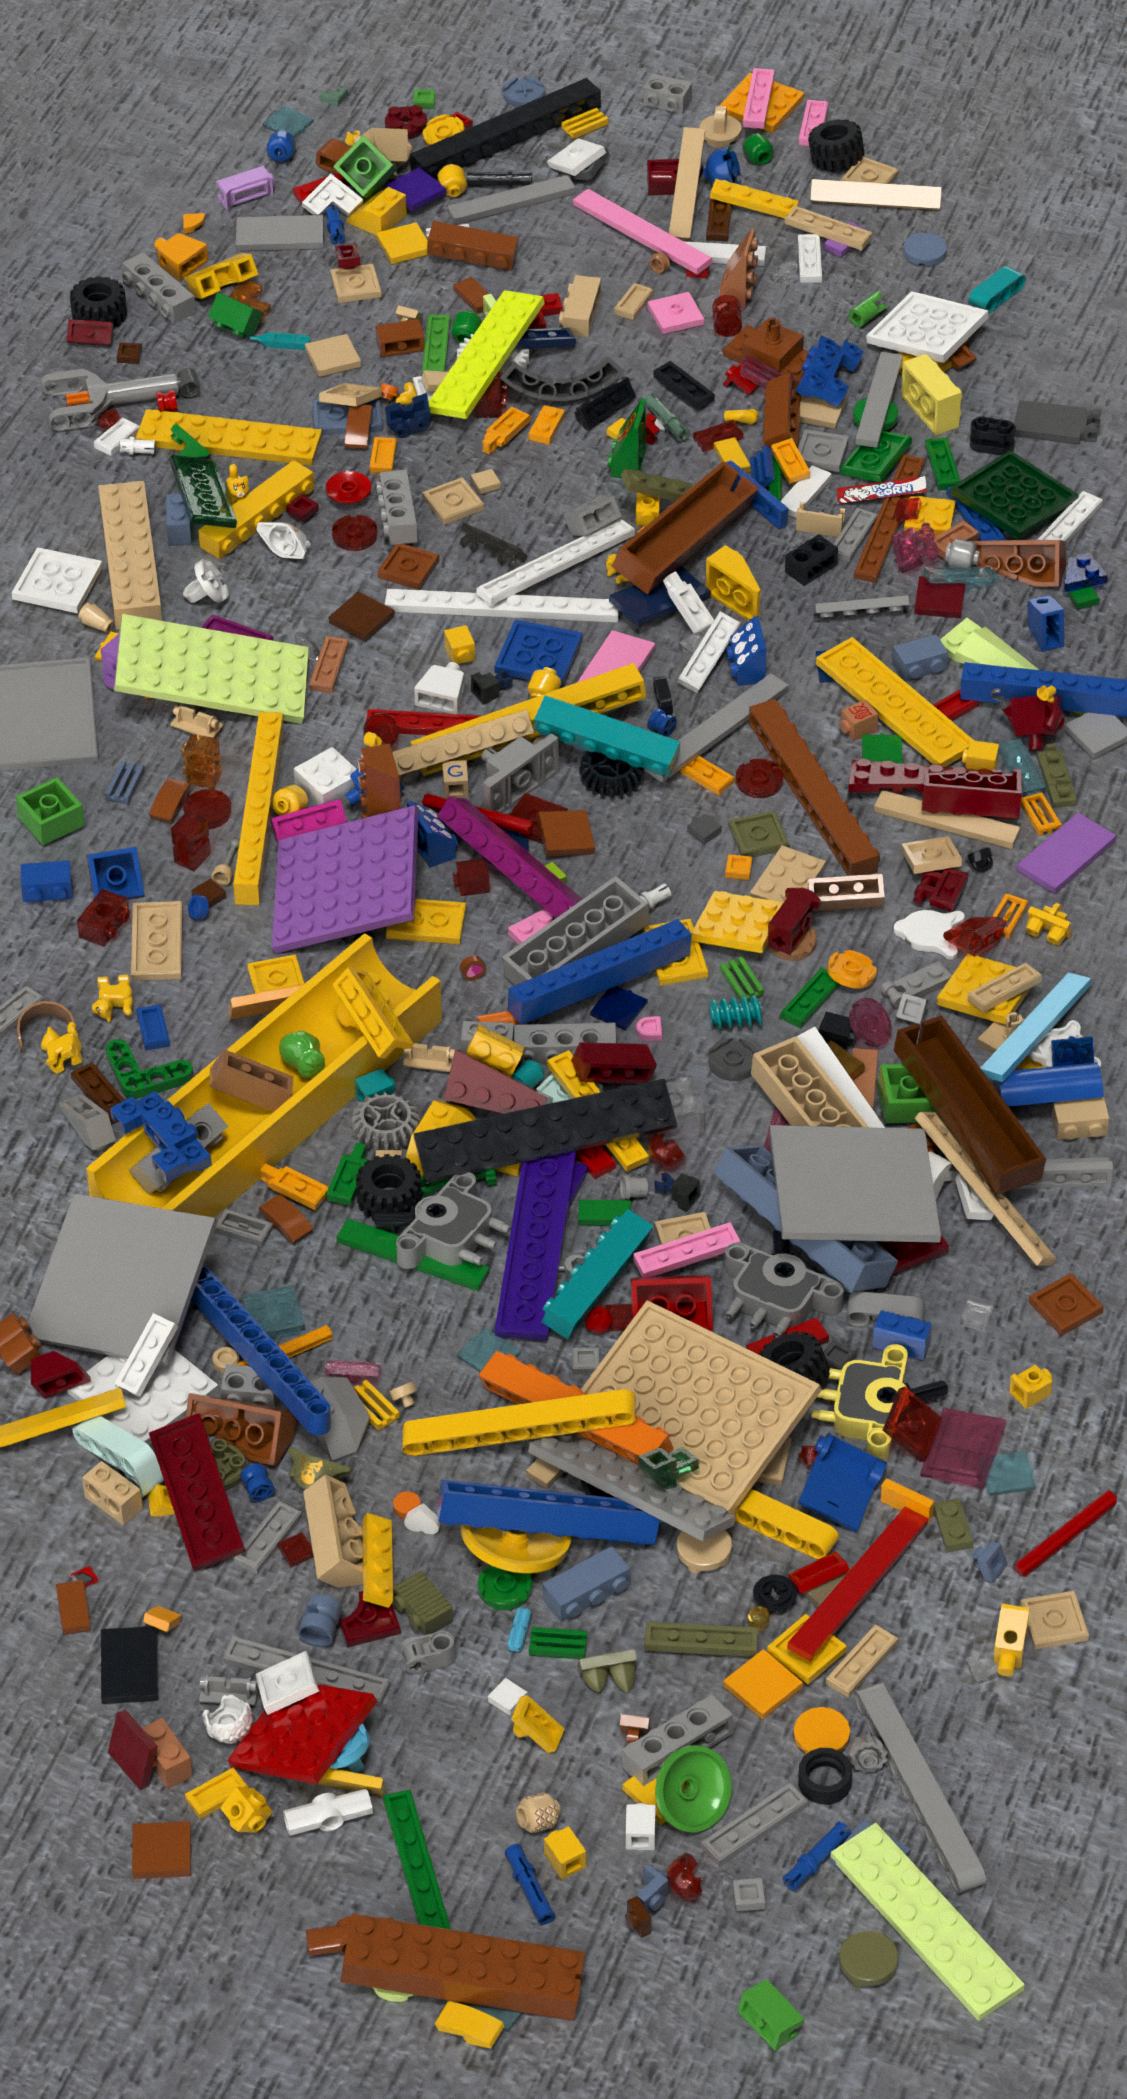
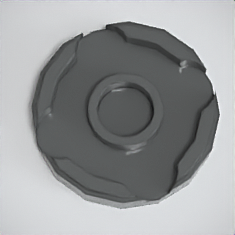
[708,1038,758,1081]

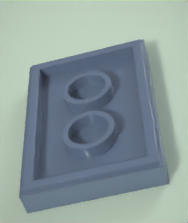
[312,397,383,435]

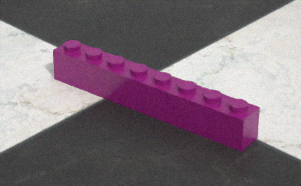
[437,796,582,918]

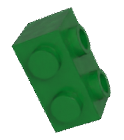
[208,293,263,338]

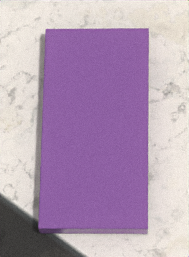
[1017,813,1116,894]

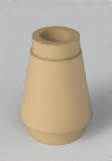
[78,603,114,633]

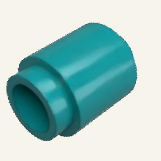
[511,1060,544,1088]

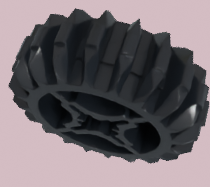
[579,751,644,799]

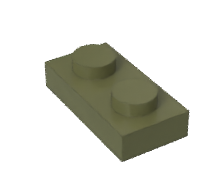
[933,1498,973,1553]

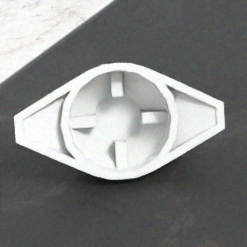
[256,522,311,559]

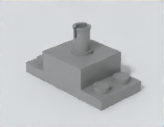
[481,733,559,813]

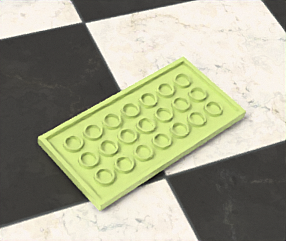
[114,614,309,724]

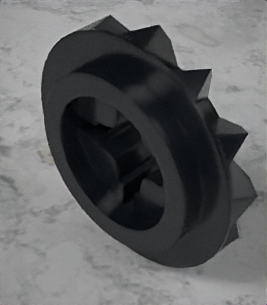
[753,1575,797,1614]

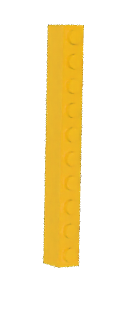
[410,663,647,776]
[233,712,284,905]

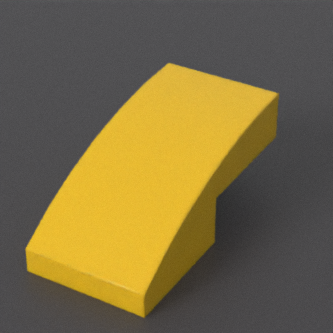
[435,2001,505,2049]

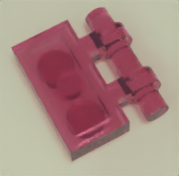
[892,523,938,573]

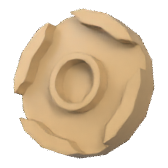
[699,106,742,148]

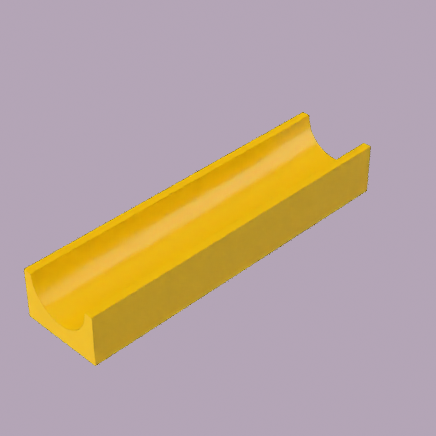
[86,933,442,1218]

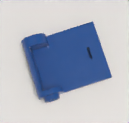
[798,1433,887,1532]

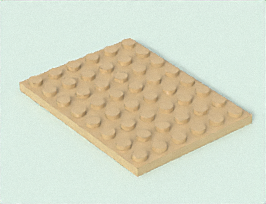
[574,1300,822,1514]

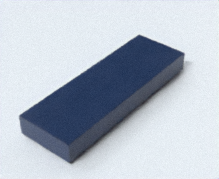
[514,328,576,349]

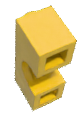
[184,253,258,299]

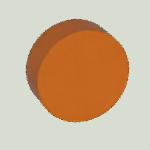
[393,1491,421,1519]

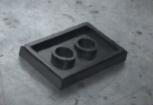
[101,1626,158,1704]

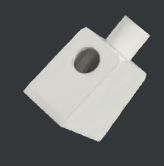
[414,662,465,714]

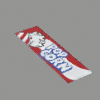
[837,476,927,504]

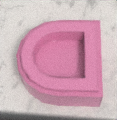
[636,1016,662,1041]

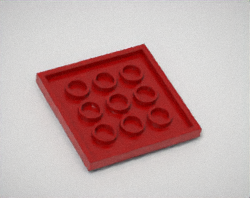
[227,1684,378,1784]

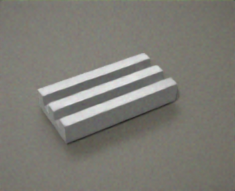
[215,1209,273,1247]

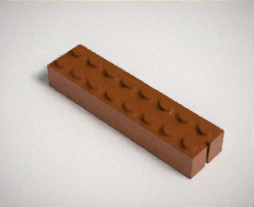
[611,461,759,595]
[340,1913,585,2021]

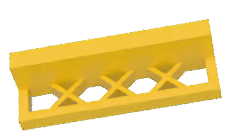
[332,967,414,1059]

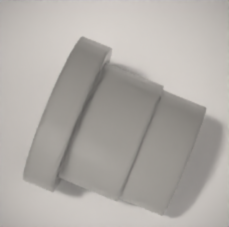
[620,1175,648,1200]

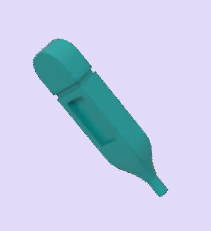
[250,332,311,350]

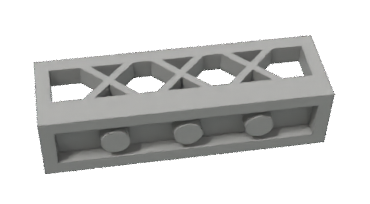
[1016,1157,1113,1189]

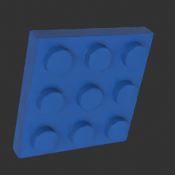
[494,619,583,687]

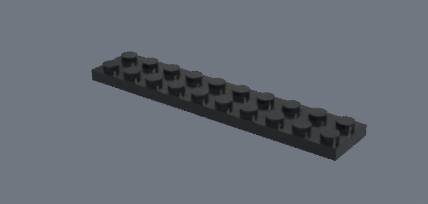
[414,1078,677,1184]

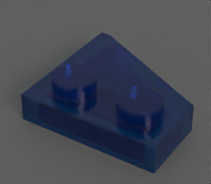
[1064,553,1108,592]

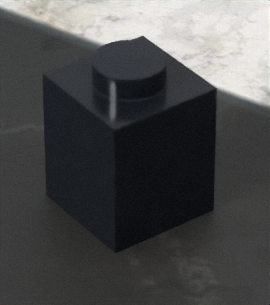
[818,1011,858,1051]

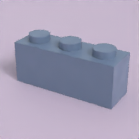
[542,1546,630,1622]

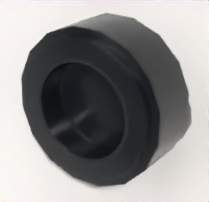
[967,847,993,872]

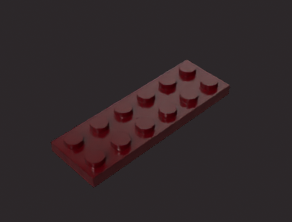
[149,1413,246,1571]

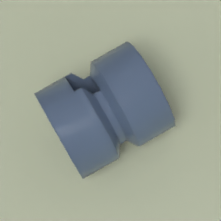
[298,1594,343,1647]

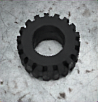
[808,119,865,171]
[70,276,127,329]
[356,1154,422,1221]
[758,1331,830,1386]

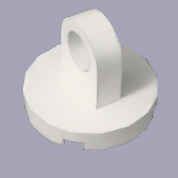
[183,559,229,603]

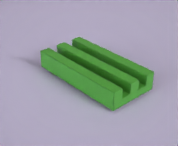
[720,957,764,1001]

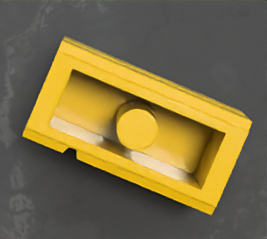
[466,1024,524,1075]

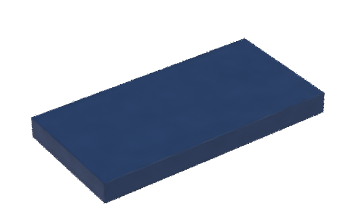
[609,567,711,626]

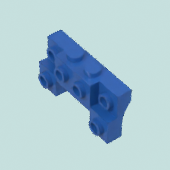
[795,335,864,408]
[110,1091,212,1183]

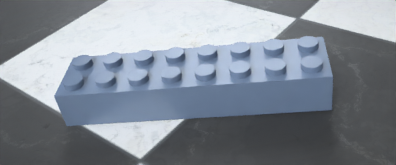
[714,1144,898,1292]

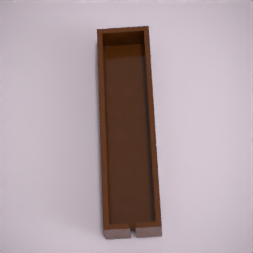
[893,1015,1046,1195]

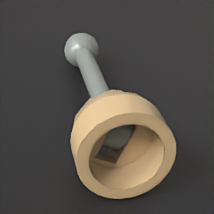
[211,839,240,886]

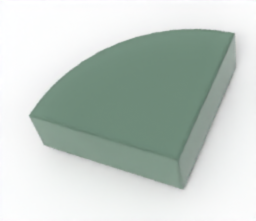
[319,88,348,106]

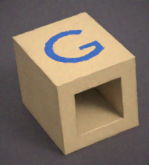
[442,760,469,798]

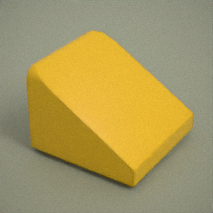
[148,1484,175,1517]

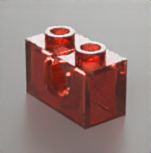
[77,889,130,947]

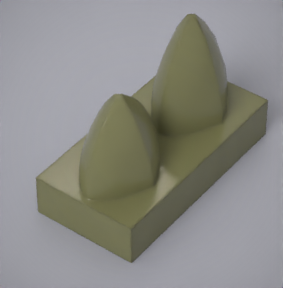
[577,1649,637,1693]

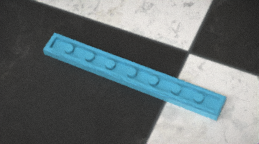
[980,972,1091,1082]

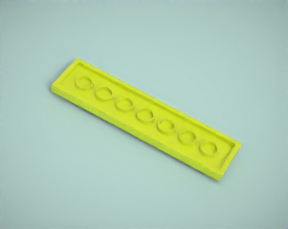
[429,290,545,419]

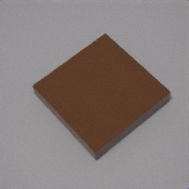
[329,591,395,642]

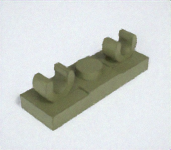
[1037,743,1077,808]

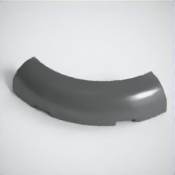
[499,356,625,401]

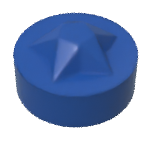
[188,895,209,920]

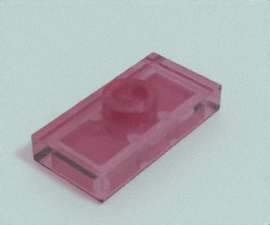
[324,1360,381,1380]

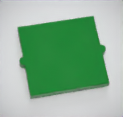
[862,733,902,764]

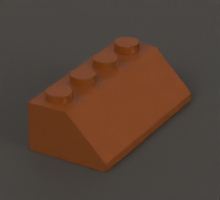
[357,743,401,819]

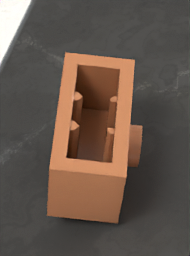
[142,1718,193,1789]

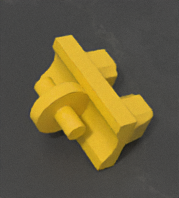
[1026,902,1073,946]

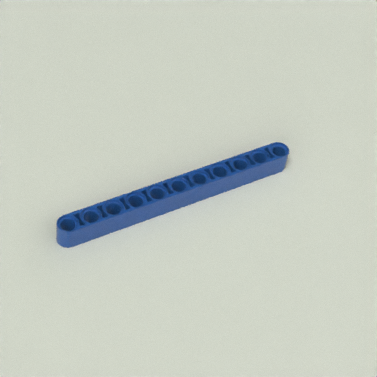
[191,1264,331,1435]

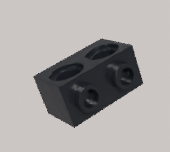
[785,534,838,586]

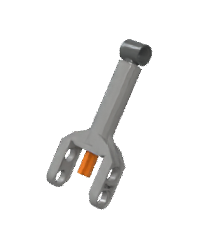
[41,368,200,431]

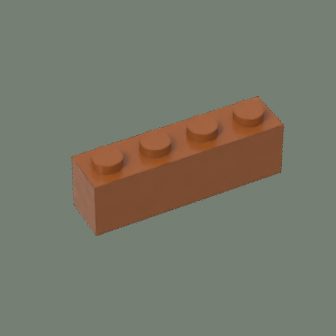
[427,221,519,271]
[762,372,801,448]

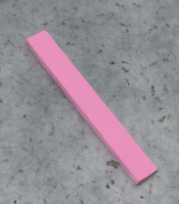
[573,189,712,275]

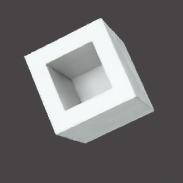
[626,1803,655,1850]

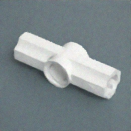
[283,1789,373,1836]

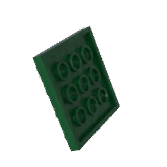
[950,450,1079,540]

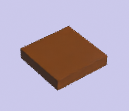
[377,544,439,590]
[537,810,595,856]
[1029,1273,1104,1336]
[132,1821,191,1879]

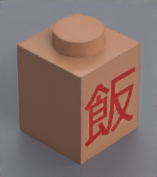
[839,700,878,741]

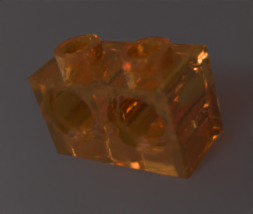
[181,734,222,789]

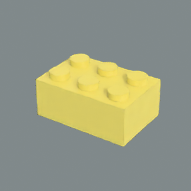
[901,354,962,435]

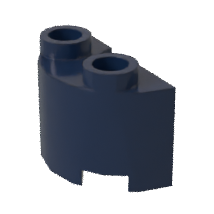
[385,393,431,437]

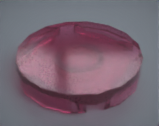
[849,998,892,1048]

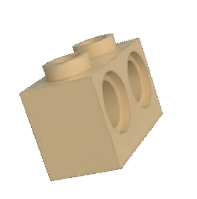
[82,1461,143,1526]

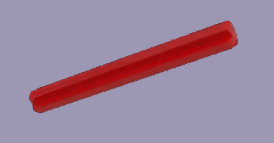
[422,794,533,834]
[1015,1490,1117,1576]

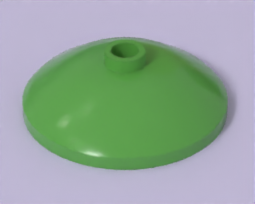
[655,1745,732,1832]

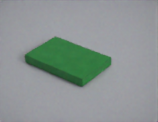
[840,431,912,482]

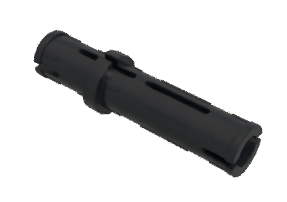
[467,170,532,188]

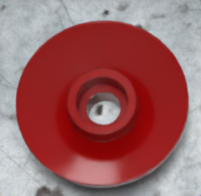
[326,471,371,504]

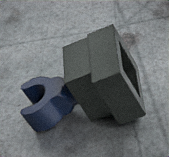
[471,670,513,705]
[654,1172,701,1212]

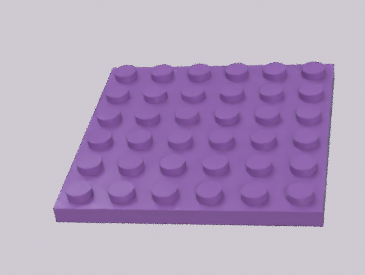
[272,805,418,954]

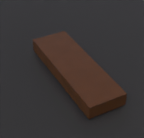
[706,199,732,241]
[71,1062,124,1125]

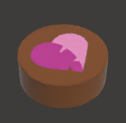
[460,955,486,981]

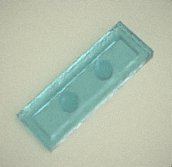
[924,567,998,583]
[999,739,1046,797]

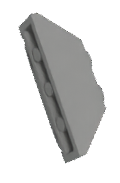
[307,1375,370,1463]

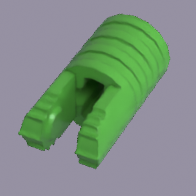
[849,291,887,327]

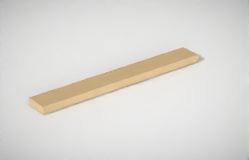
[915,1112,1057,1266]

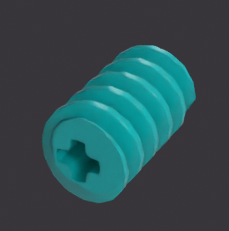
[709,995,763,1030]

